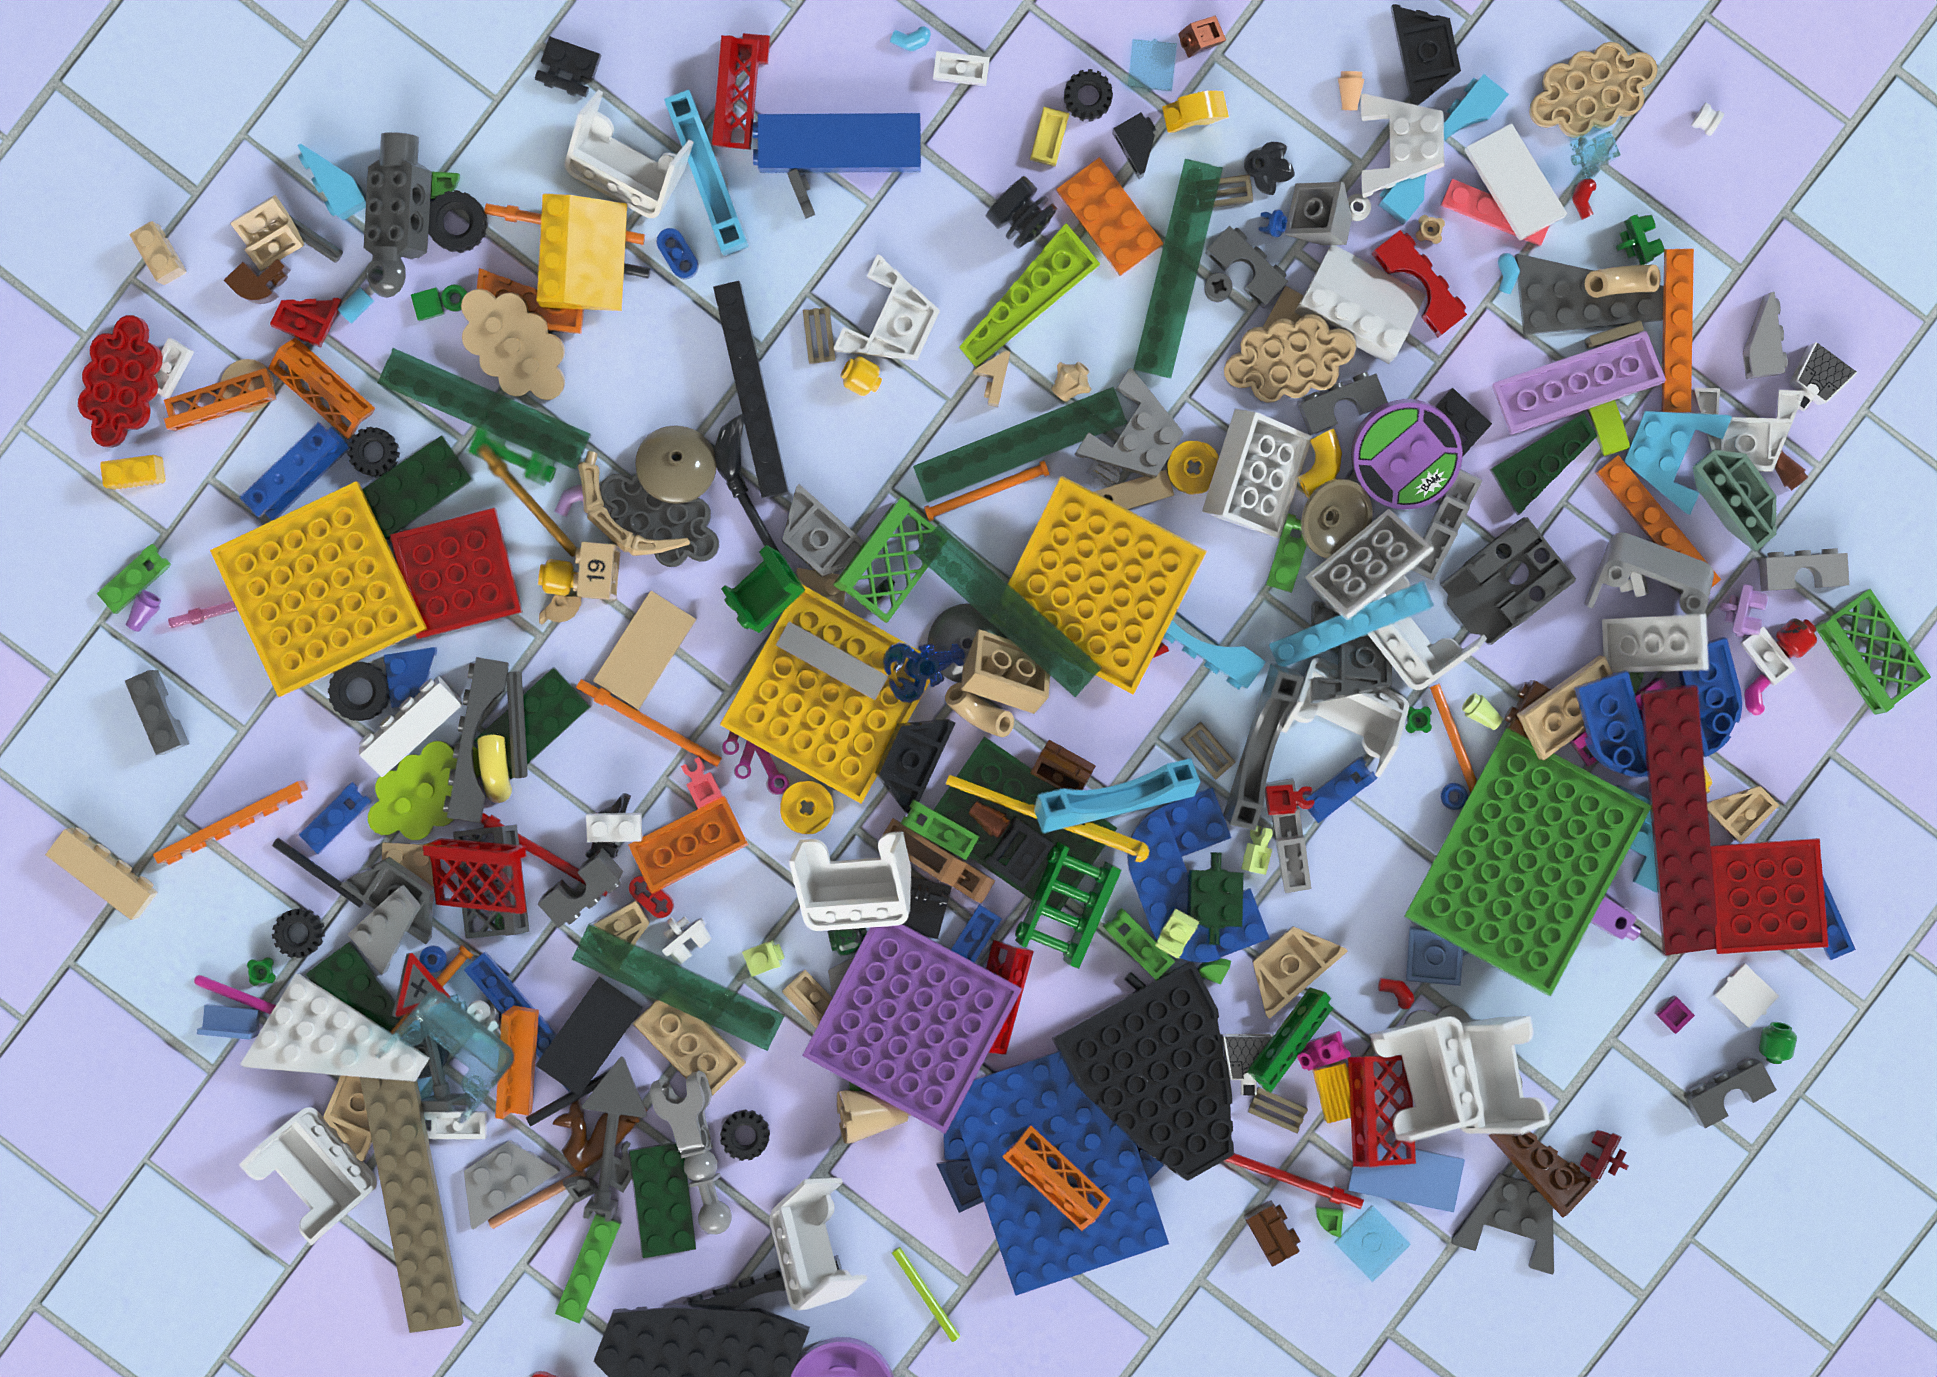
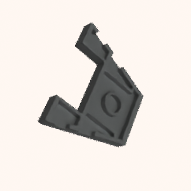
[1311,601,1392,704]
[1451,1173,1554,1275]

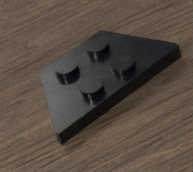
[1390,4,1461,106]
[874,719,956,814]

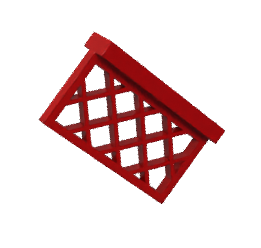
[423,838,526,914]
[1348,1055,1416,1167]

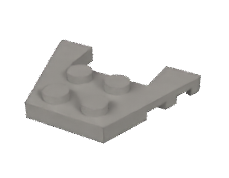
[1074,368,1184,478]

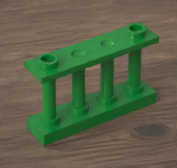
[467,427,557,487]
[1015,842,1122,969]

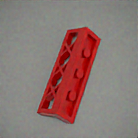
[712,35,760,150]
[986,940,1034,1055]

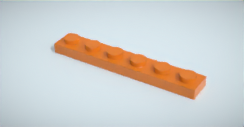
[1661,249,1694,412]
[1596,455,1721,588]
[153,780,309,865]

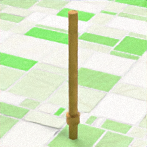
[478,445,577,557]

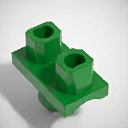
[1615,214,1664,265]

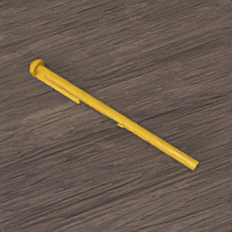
[946,774,1149,862]

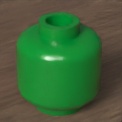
[1758,1022,1797,1064]

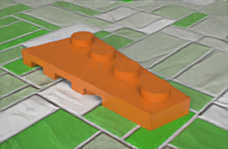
[477,268,584,334]

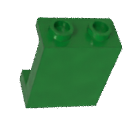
[721,545,806,633]

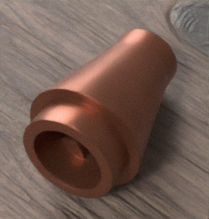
[1775,451,1809,491]
[969,801,1010,838]

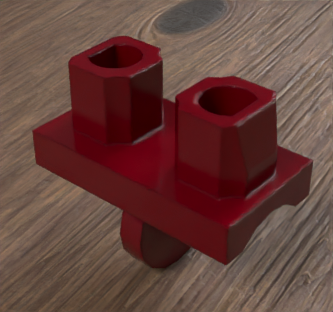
[1580,1130,1629,1180]

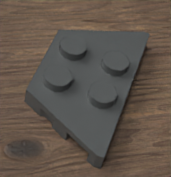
[341,857,434,944]

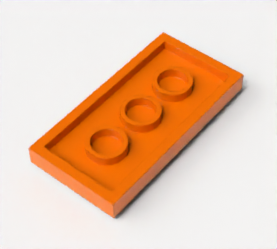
[1056,157,1164,277]
[628,796,749,894]

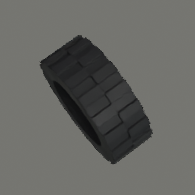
[428,190,488,253]
[328,662,390,721]

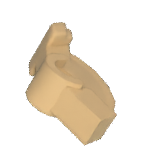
[539,595,581,625]

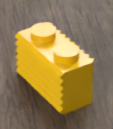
[100,455,166,490]
[1312,1060,1351,1123]

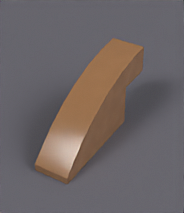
[881,818,996,904]

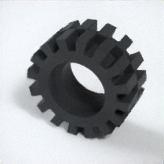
[1064,69,1113,122]
[347,427,400,477]
[272,908,325,958]
[720,1109,770,1161]

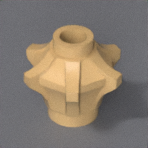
[1051,361,1092,402]

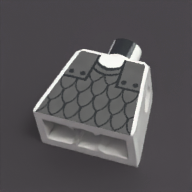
[1789,342,1858,411]
[1222,1034,1274,1096]

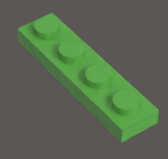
[555,1214,622,1324]

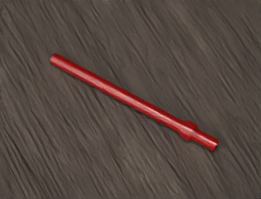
[481,813,608,897]
[1224,1153,1364,1209]

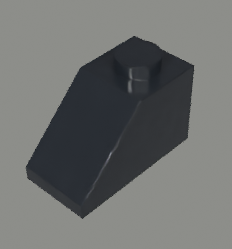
[1112,112,1156,180]

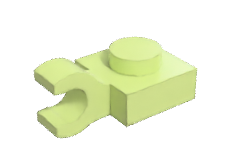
[1241,826,1273,875]

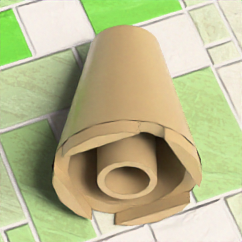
[836,1090,911,1144]

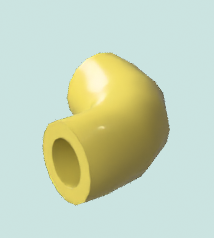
[478,735,512,803]

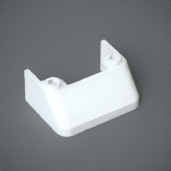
[565,90,694,218]
[1368,562,1487,690]
[1282,658,1409,777]
[770,1178,868,1310]

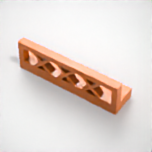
[268,337,375,439]
[164,368,277,431]
[495,1006,539,1119]
[1002,1125,1111,1230]

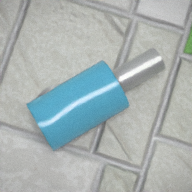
[337,285,375,324]

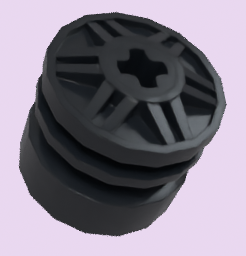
[985,176,1058,249]

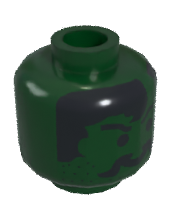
[827,928,867,956]

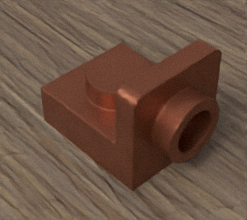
[1178,16,1226,58]

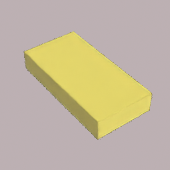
[1030,107,1070,167]

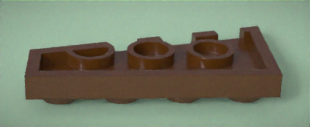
[1488,1131,1599,1218]

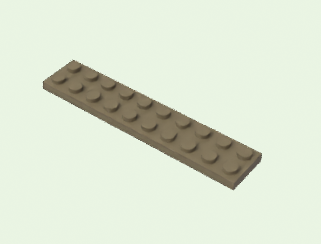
[360,1077,464,1333]

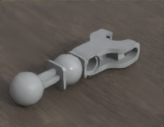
[650,1071,732,1235]

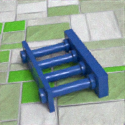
[239,422,350,521]

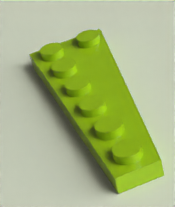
[959,223,1100,368]

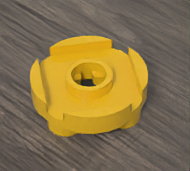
[1167,441,1219,495]
[780,781,834,834]

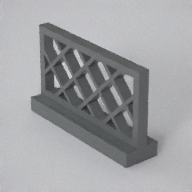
[453,824,530,939]

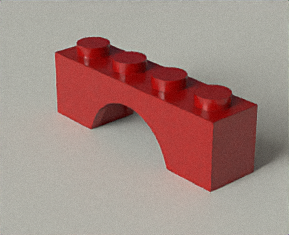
[1371,230,1467,338]

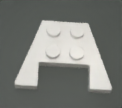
[1361,94,1445,197]
[833,254,940,361]
[1695,388,1804,472]

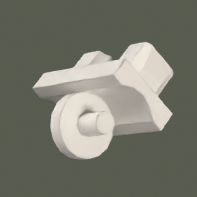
[662,916,712,965]
[467,1000,501,1047]

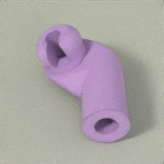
[554,484,583,517]

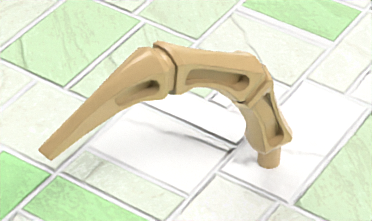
[578,451,690,556]

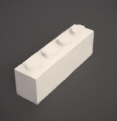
[359,676,462,777]

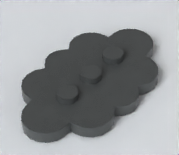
[600,473,720,567]

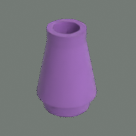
[125,590,161,632]

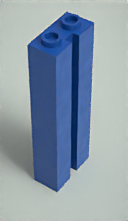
[753,113,921,173]

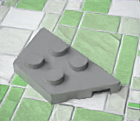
[781,484,864,577]
[464,1140,560,1229]

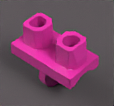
[1297,1031,1351,1071]

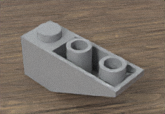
[1742,292,1788,379]

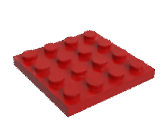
[390,508,523,639]
[1711,838,1829,954]

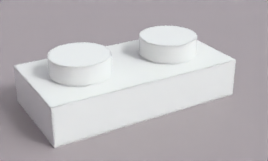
[933,51,990,86]
[154,337,194,399]
[1740,626,1796,686]
[586,813,643,842]

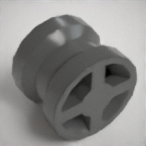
[1204,273,1233,303]

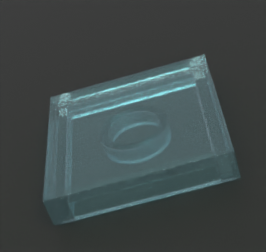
[1334,1205,1411,1282]

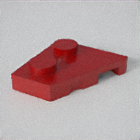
[270,298,343,348]

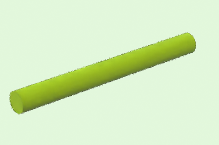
[892,1247,961,1342]

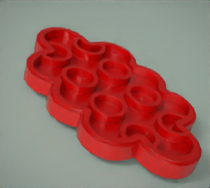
[78,315,163,448]

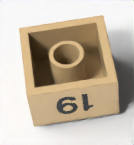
[573,542,621,601]

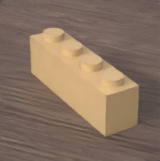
[45,827,158,920]

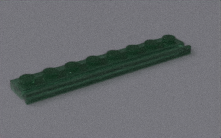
[1133,158,1223,379]
[377,348,592,470]
[913,387,1128,503]
[913,523,1102,698]
[571,923,785,1051]

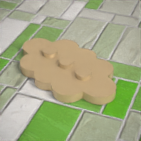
[1529,42,1658,138]
[461,288,565,400]
[1224,314,1357,403]

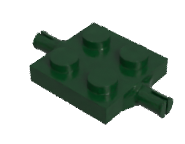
[1188,852,1244,945]

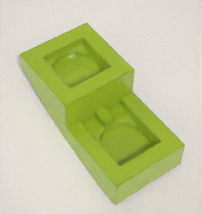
[1587,400,1630,456]

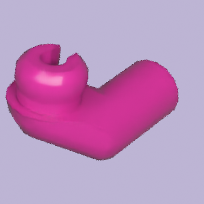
[1744,674,1771,716]

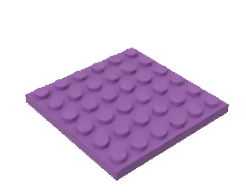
[802,924,1022,1134]

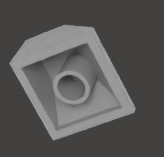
[1284,182,1352,246]

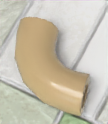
[1585,265,1661,298]
[945,683,1014,737]

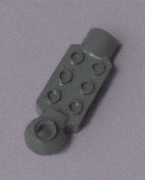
[363,132,432,298]

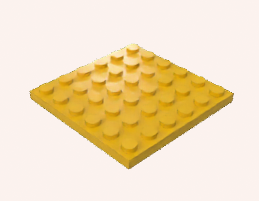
[990,476,1207,695]
[210,481,427,697]
[719,585,940,804]

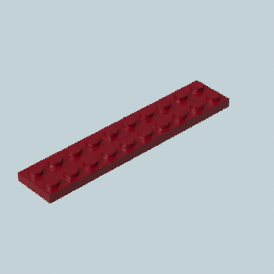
[1640,684,1717,955]

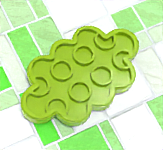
[368,741,481,840]

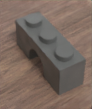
[1205,226,1288,308]
[1298,371,1388,435]
[124,670,189,755]
[537,848,624,928]
[1684,1058,1777,1129]

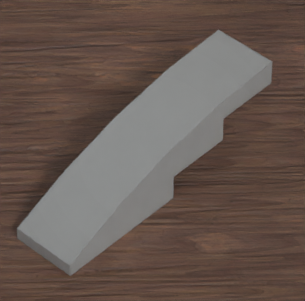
[1412,469,1482,580]
[776,622,888,700]
[1266,778,1312,893]

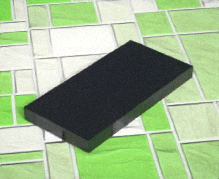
[535,976,643,1096]

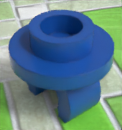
[1258,210,1287,237]

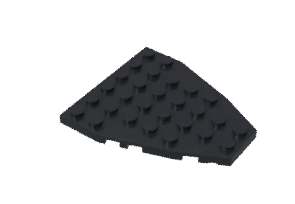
[1052,961,1234,1181]
[593,1304,810,1377]

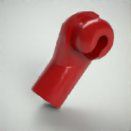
[1572,178,1597,220]
[1378,978,1414,1009]

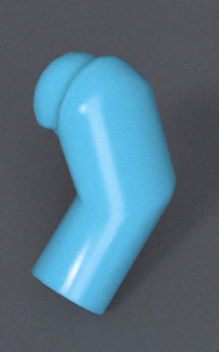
[890,26,931,51]
[1498,253,1520,294]

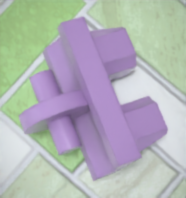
[1719,584,1768,638]

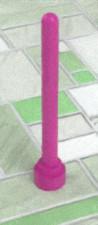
[194,975,276,1015]

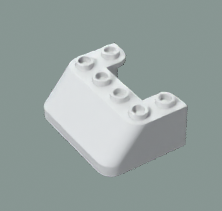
[789,832,911,931]
[1460,1016,1550,1134]
[1370,1017,1484,1142]
[239,1107,377,1246]

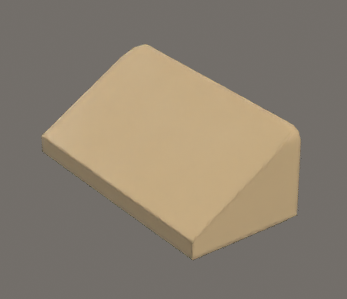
[782,969,832,1029]

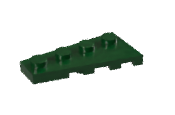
[1489,413,1597,516]

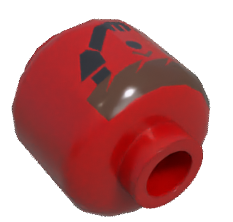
[1776,618,1817,658]

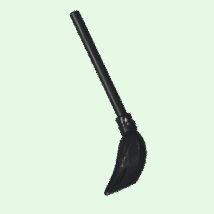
[715,413,779,552]

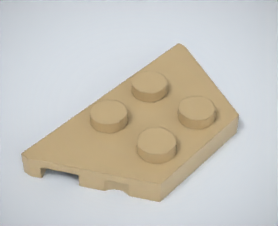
[1252,926,1348,1019]
[323,1075,372,1162]

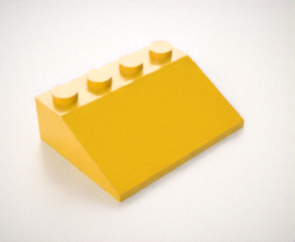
[537,193,627,311]

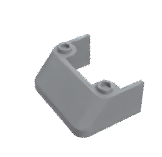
[1584,532,1714,615]

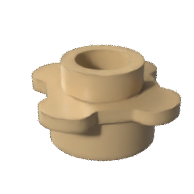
[1416,215,1445,244]

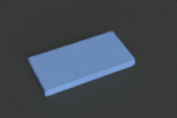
[1347,1143,1465,1213]

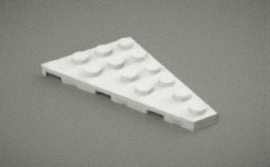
[240,974,429,1081]

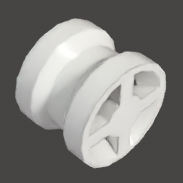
[1691,102,1725,136]

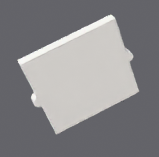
[1714,963,1779,1028]

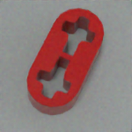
[629,875,674,918]

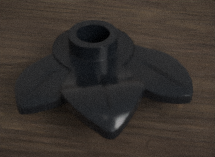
[1244,142,1295,195]

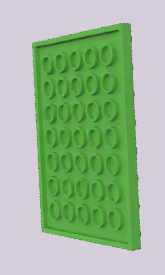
[1404,728,1651,997]

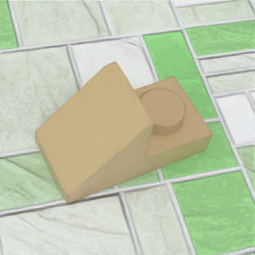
[973,351,1010,407]

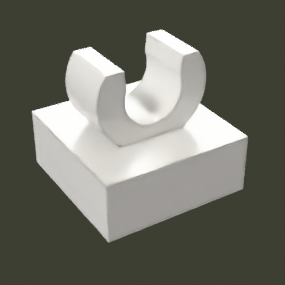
[1620,571,1649,597]

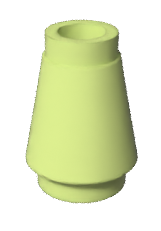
[1462,693,1503,730]

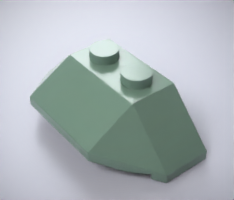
[1692,450,1777,552]

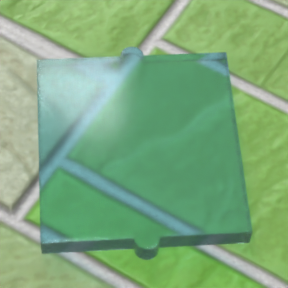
[1128,39,1177,92]

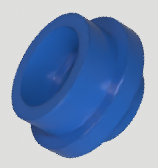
[1441,783,1468,810]
[419,945,447,973]

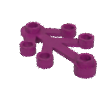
[722,704,789,795]

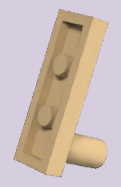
[1094,469,1174,510]

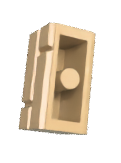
[129,221,187,285]

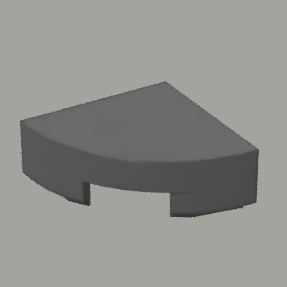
[562,1176,598,1203]

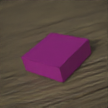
[1655,995,1695,1034]

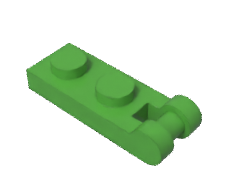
[1265,513,1307,593]
[96,544,171,614]
[900,799,979,860]
[1103,907,1175,980]

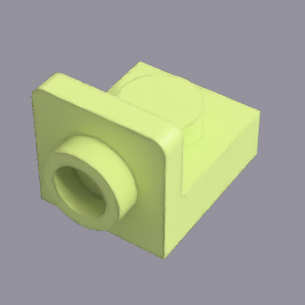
[1155,909,1199,958]
[742,940,785,977]

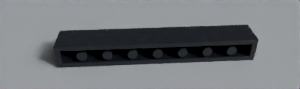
[713,281,790,500]

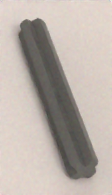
[506,671,528,778]

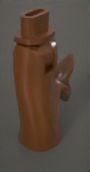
[552,1099,648,1172]

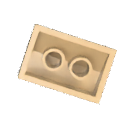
[961,629,1052,714]

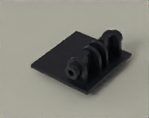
[903,876,952,939]

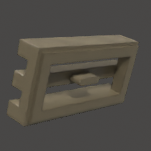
[1196,174,1254,210]
[803,307,836,364]
[1584,320,1644,349]
[1180,721,1236,780]
[1247,1086,1308,1134]

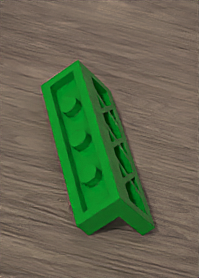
[1247,987,1333,1093]

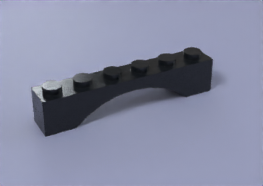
[683,1255,842,1309]

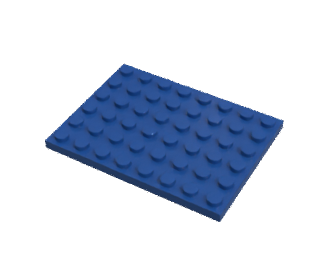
[955,1051,1169,1296]

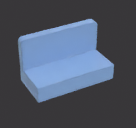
[197,1004,260,1039]

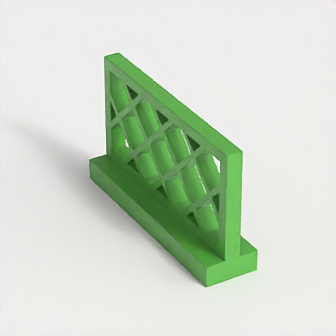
[833,497,949,623]
[1815,589,1931,715]

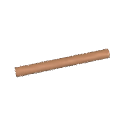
[488,1170,588,1229]

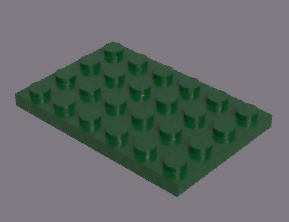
[923,736,1117,911]

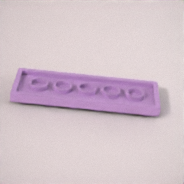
[1492,331,1666,435]

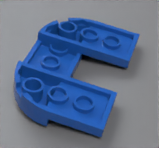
[1574,637,1742,777]
[1127,787,1270,962]

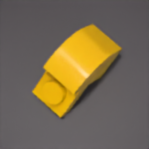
[1162,90,1229,133]

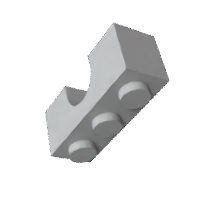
[1759,548,1850,591]

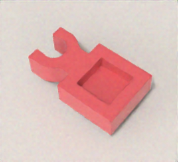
[681,757,723,809]

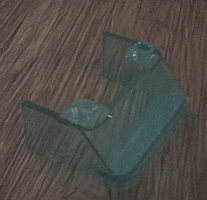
[375,991,514,1124]

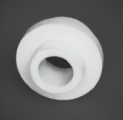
[1348,194,1371,221]

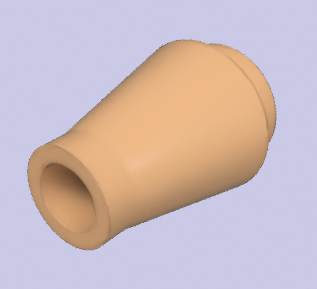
[1338,71,1365,111]

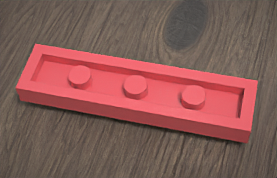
[1441,178,1550,246]

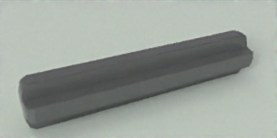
[290,216,343,263]

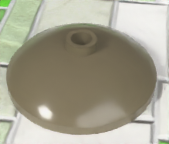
[635,425,717,504]
[1301,479,1373,559]

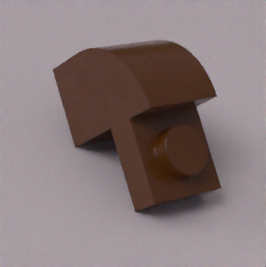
[224,259,291,304]

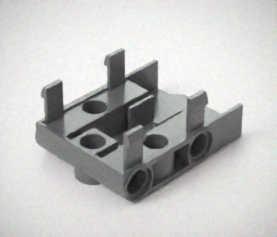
[1440,517,1576,645]

